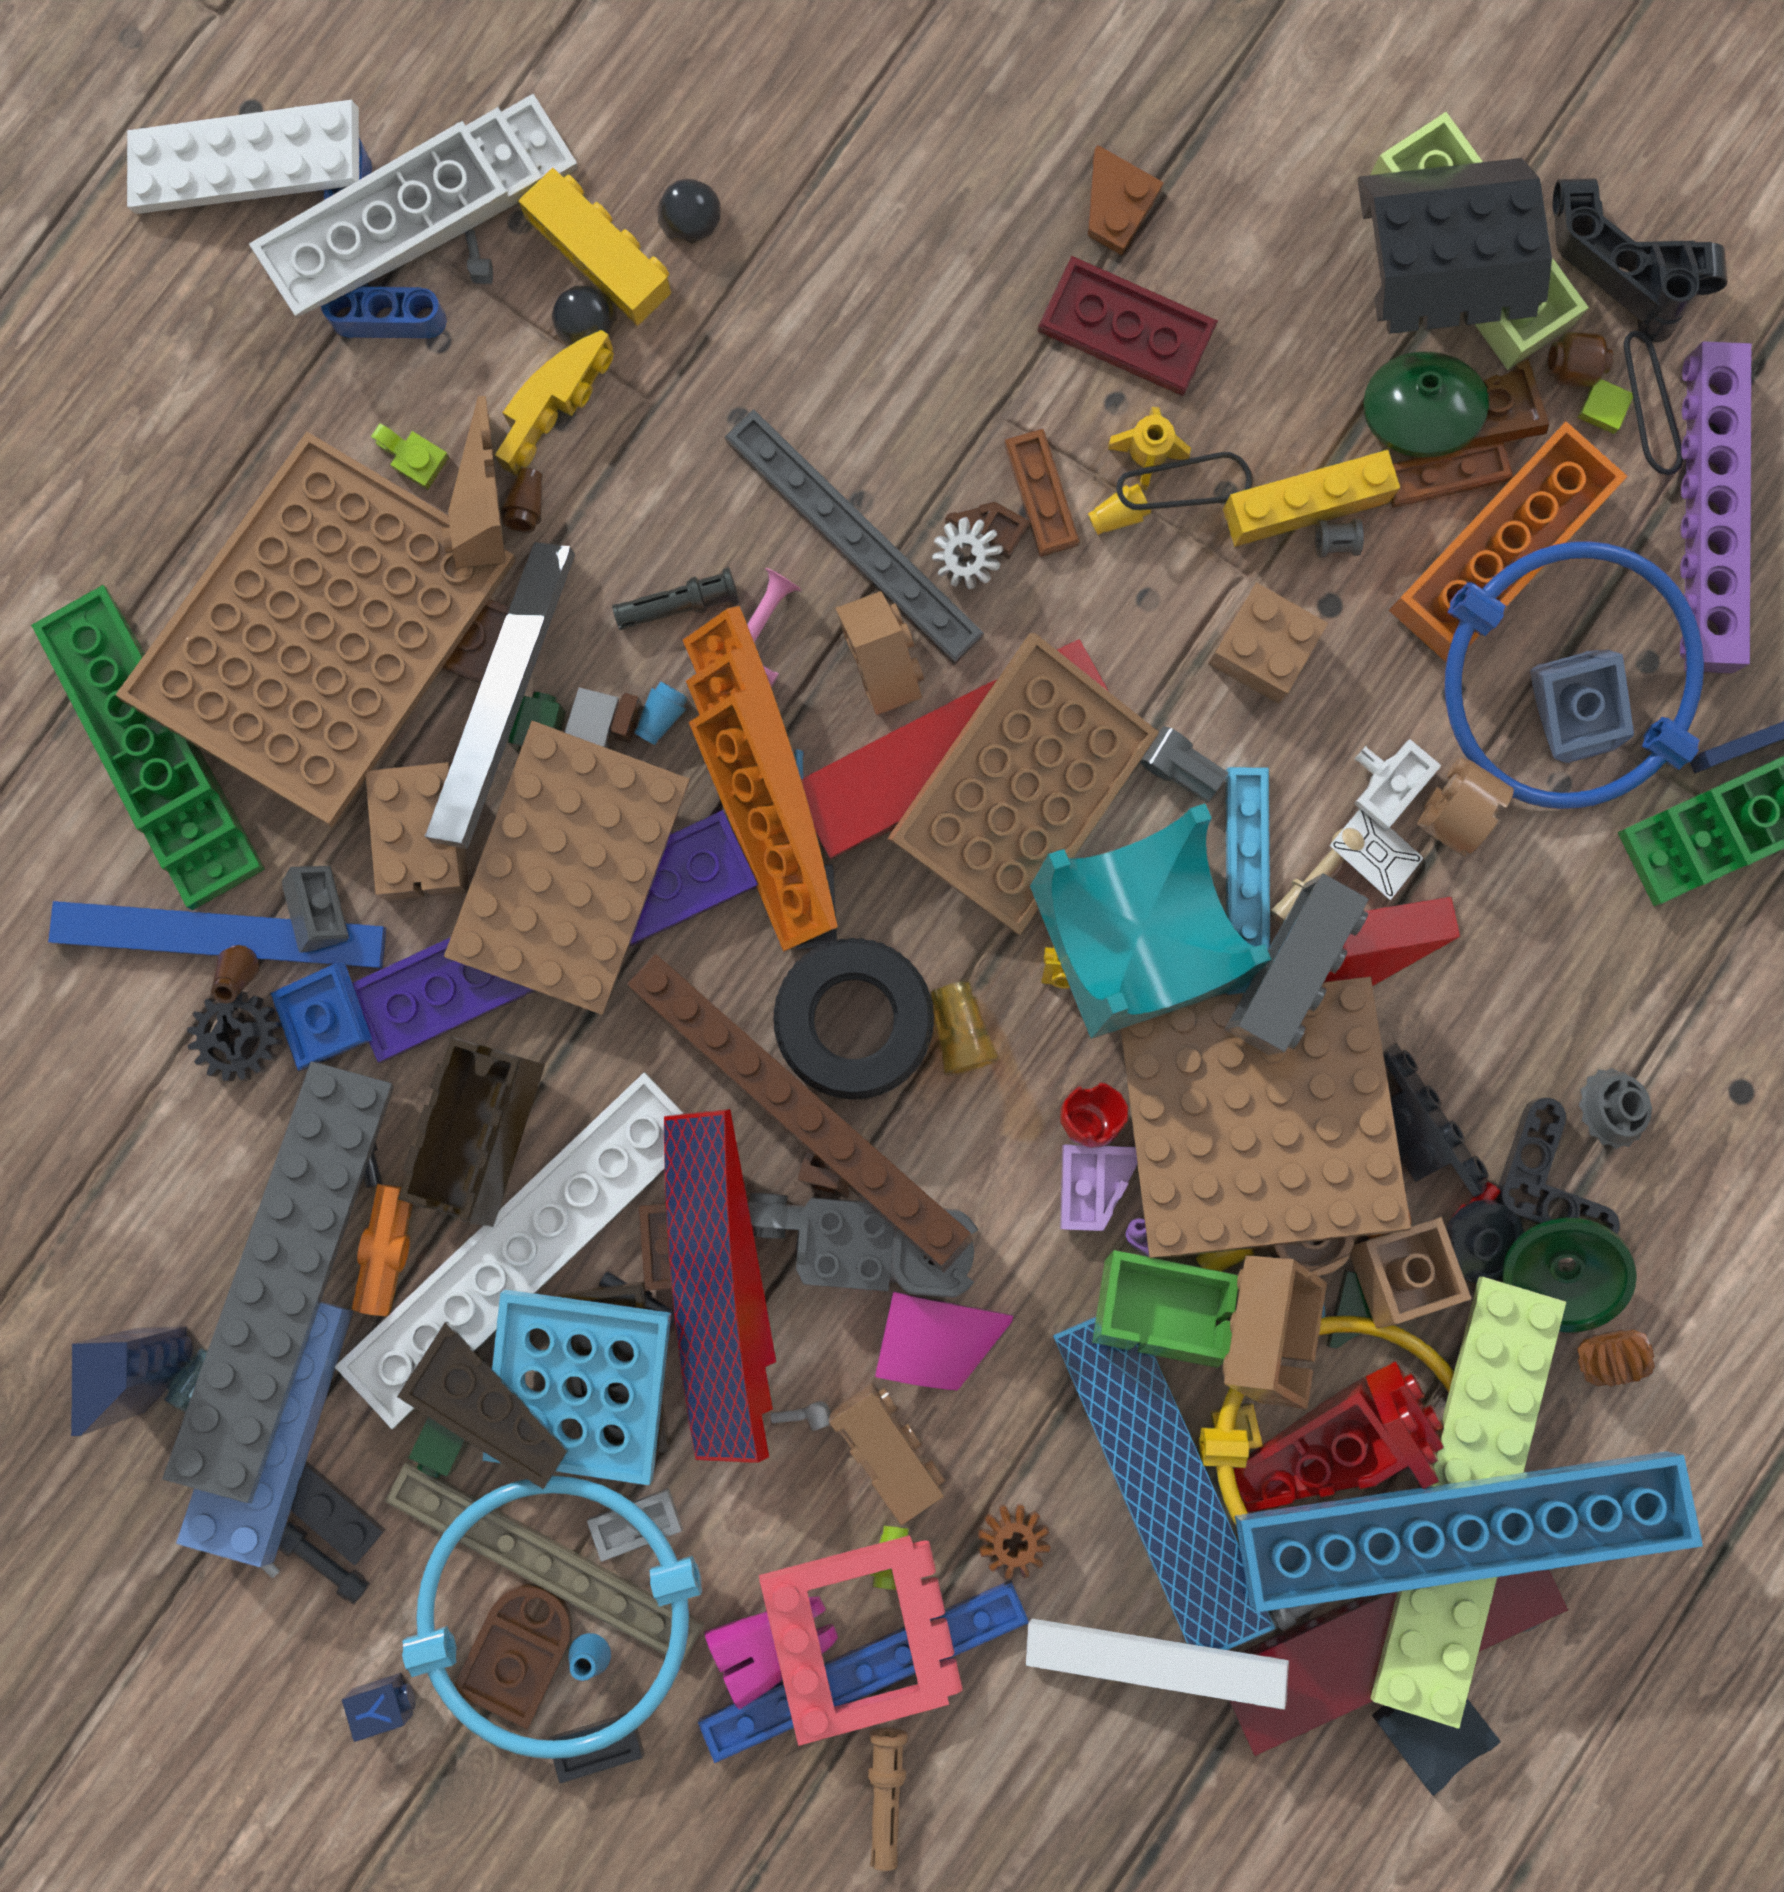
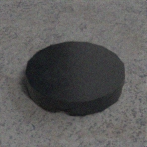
[1446,1199,1524,1284]

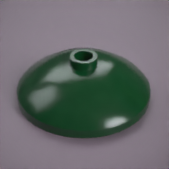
[1363,351,1489,458]
[1503,1218,1637,1333]

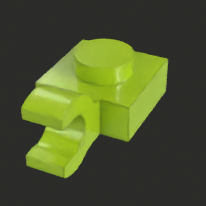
[371,423,449,490]

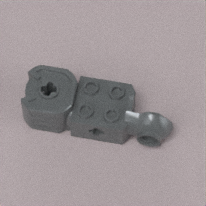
[748,1192,978,1298]

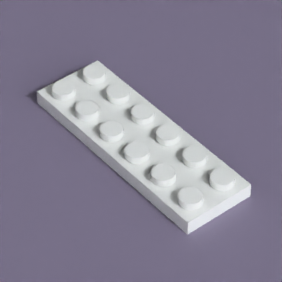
[127,100,359,214]

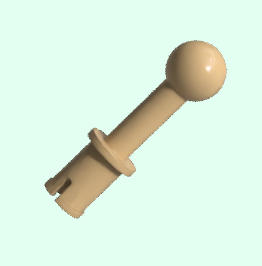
[1270,828,1365,925]

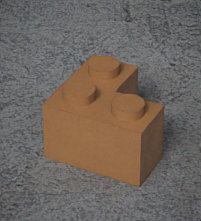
[835,591,924,715]

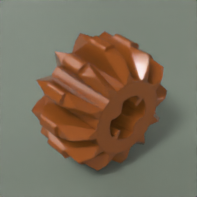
[1577,1329,1655,1387]
[978,1503,1051,1579]

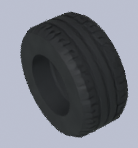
[773,938,934,1100]

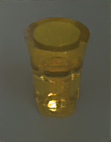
[931,981,1000,1076]

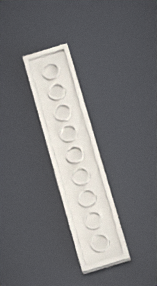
[335,1072,684,1429]

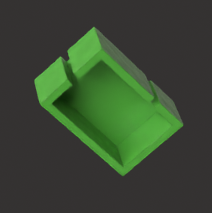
[1092,1250,1238,1368]

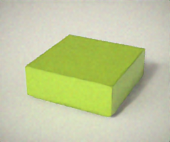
[1577,379,1633,434]

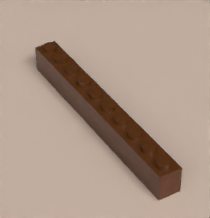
[627,954,973,1273]

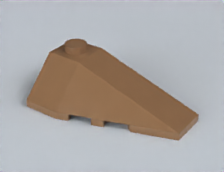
[442,396,506,568]

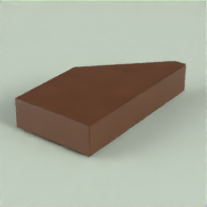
[945,502,1030,559]

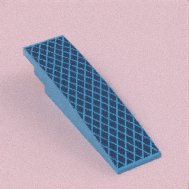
[1053,1317,1275,1650]

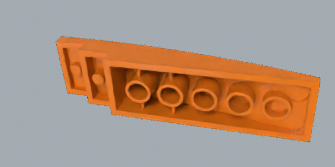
[683,606,837,952]

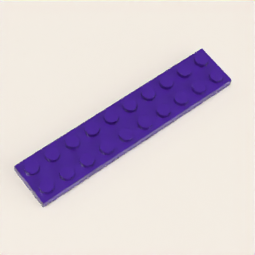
[352,810,758,1063]

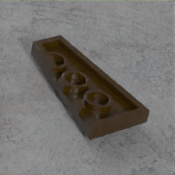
[397,1322,569,1489]

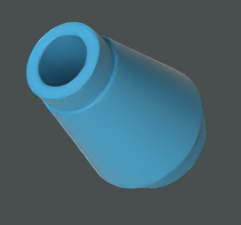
[634,681,688,745]
[568,1633,611,1681]

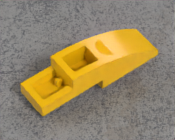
[495,330,614,476]

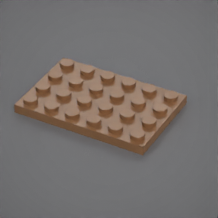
[887,633,1159,935]
[444,721,691,1015]

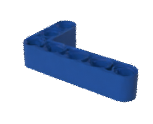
[321,138,447,338]

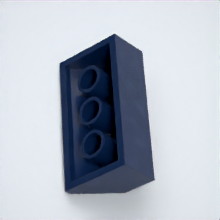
[71,1326,192,1436]

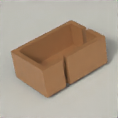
[366,762,469,901]
[1223,1255,1327,1409]

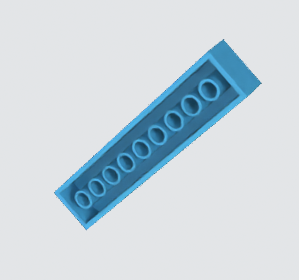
[1235,1451,1703,1612]

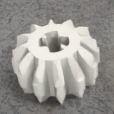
[932,517,1003,589]

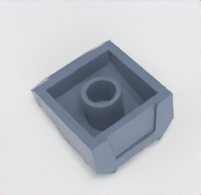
[1530,649,1634,763]

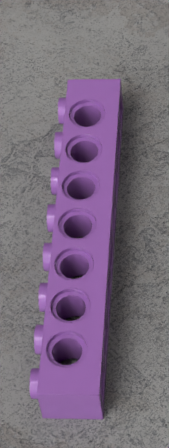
[1680,341,1751,673]

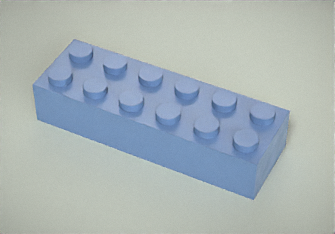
[176,1302,353,1567]

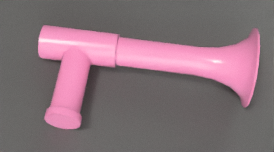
[747,568,802,687]

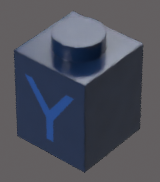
[342,1673,416,1742]

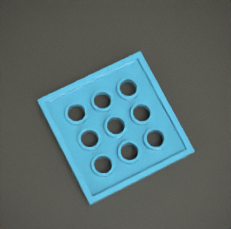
[483,1289,672,1485]

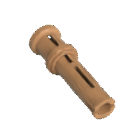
[868,1728,908,1871]

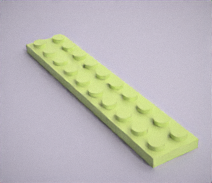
[1370,1277,1566,1729]

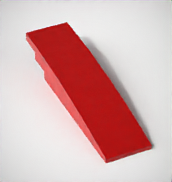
[801,639,1108,860]

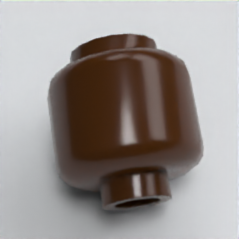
[1547,332,1613,387]

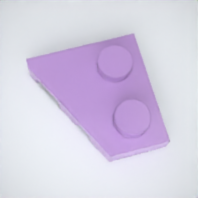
[1060,1145,1138,1231]

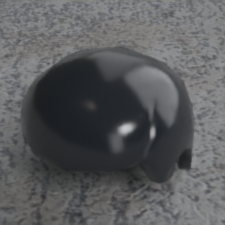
[657,179,720,244]
[552,285,617,345]

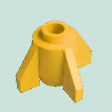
[1108,407,1191,491]

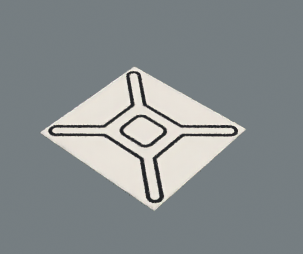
[1329,809,1423,900]

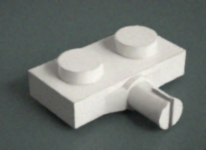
[1354,739,1442,830]

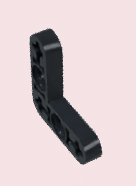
[1497,1098,1620,1234]

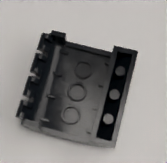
[1357,158,1552,334]

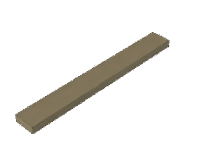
[384,1461,705,1664]

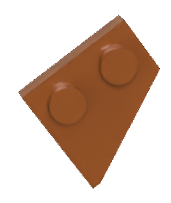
[1087,145,1164,255]

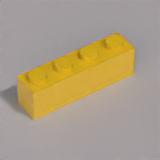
[518,167,671,326]
[1223,450,1400,547]

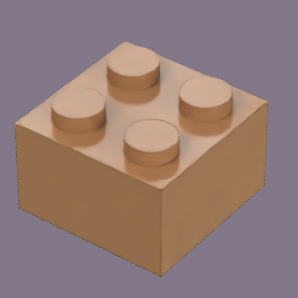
[1208,582,1328,704]
[1350,1217,1472,1329]

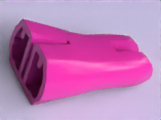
[704,1596,838,1710]

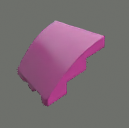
[875,1291,1013,1391]

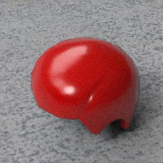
[1060,1083,1128,1148]

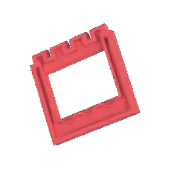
[759,1535,963,1746]

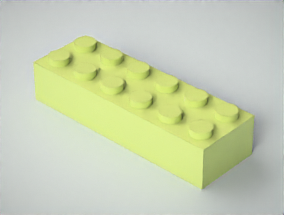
[1370,112,1589,370]

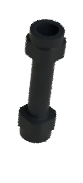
[278,1521,370,1605]

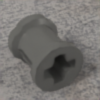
[1315,518,1364,558]

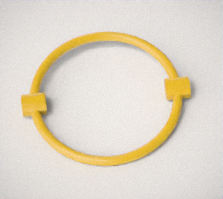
[1198,1316,1454,1527]

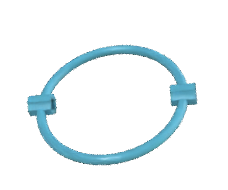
[402,1476,702,1759]

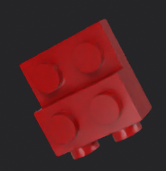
[1365,1361,1444,1489]

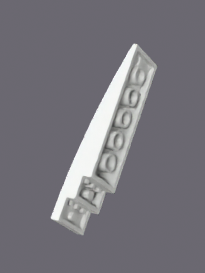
[249,94,577,318]

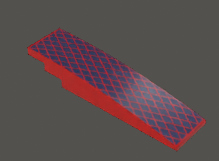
[664,1109,777,1463]

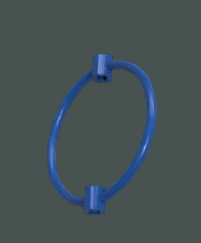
[1444,541,1704,809]

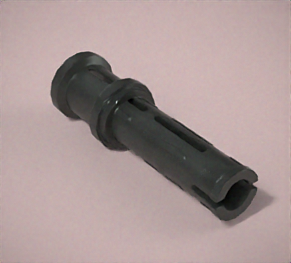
[612,567,739,630]

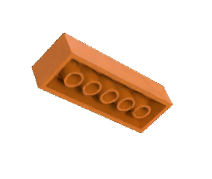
[1389,421,1628,663]

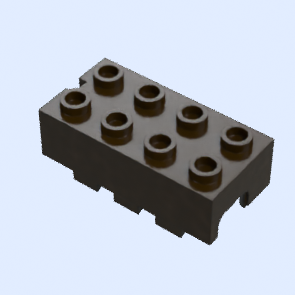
[398,1036,545,1227]

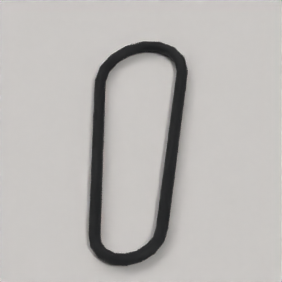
[1623,331,1683,475]
[1116,452,1252,510]

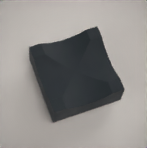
[1372,1698,1501,1796]

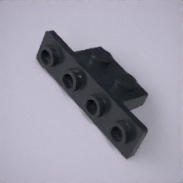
[1383,1043,1489,1197]

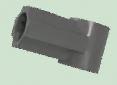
[1140,726,1228,803]

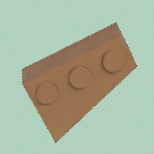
[829,1383,946,1526]

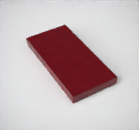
[1037,255,1218,397]

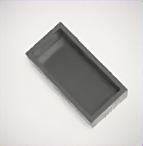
[1224,873,1369,1055]

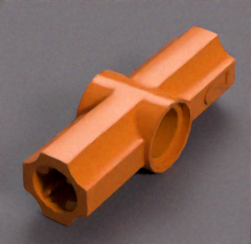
[352,1184,413,1316]

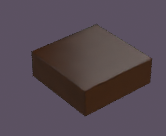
[611,693,643,743]

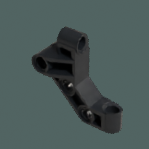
[1552,178,1728,342]

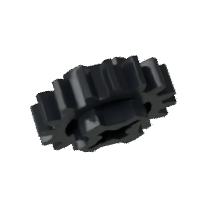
[187,991,283,1082]

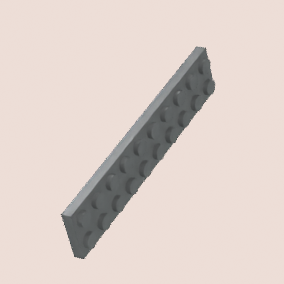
[162,1061,394,1504]

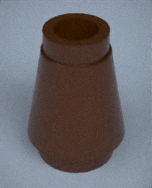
[501,468,543,533]
[211,945,259,1003]

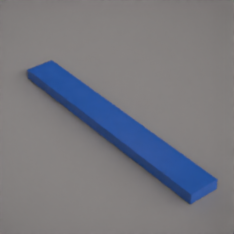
[48,901,387,969]
[698,1580,1029,1763]

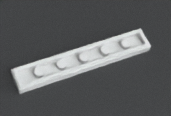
[1026,1619,1289,1709]

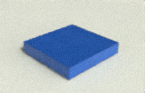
[270,962,372,1071]

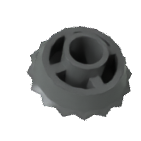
[1578,1068,1652,1149]

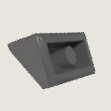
[282,866,349,953]

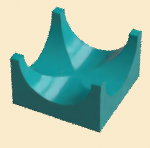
[1030,804,1272,1039]

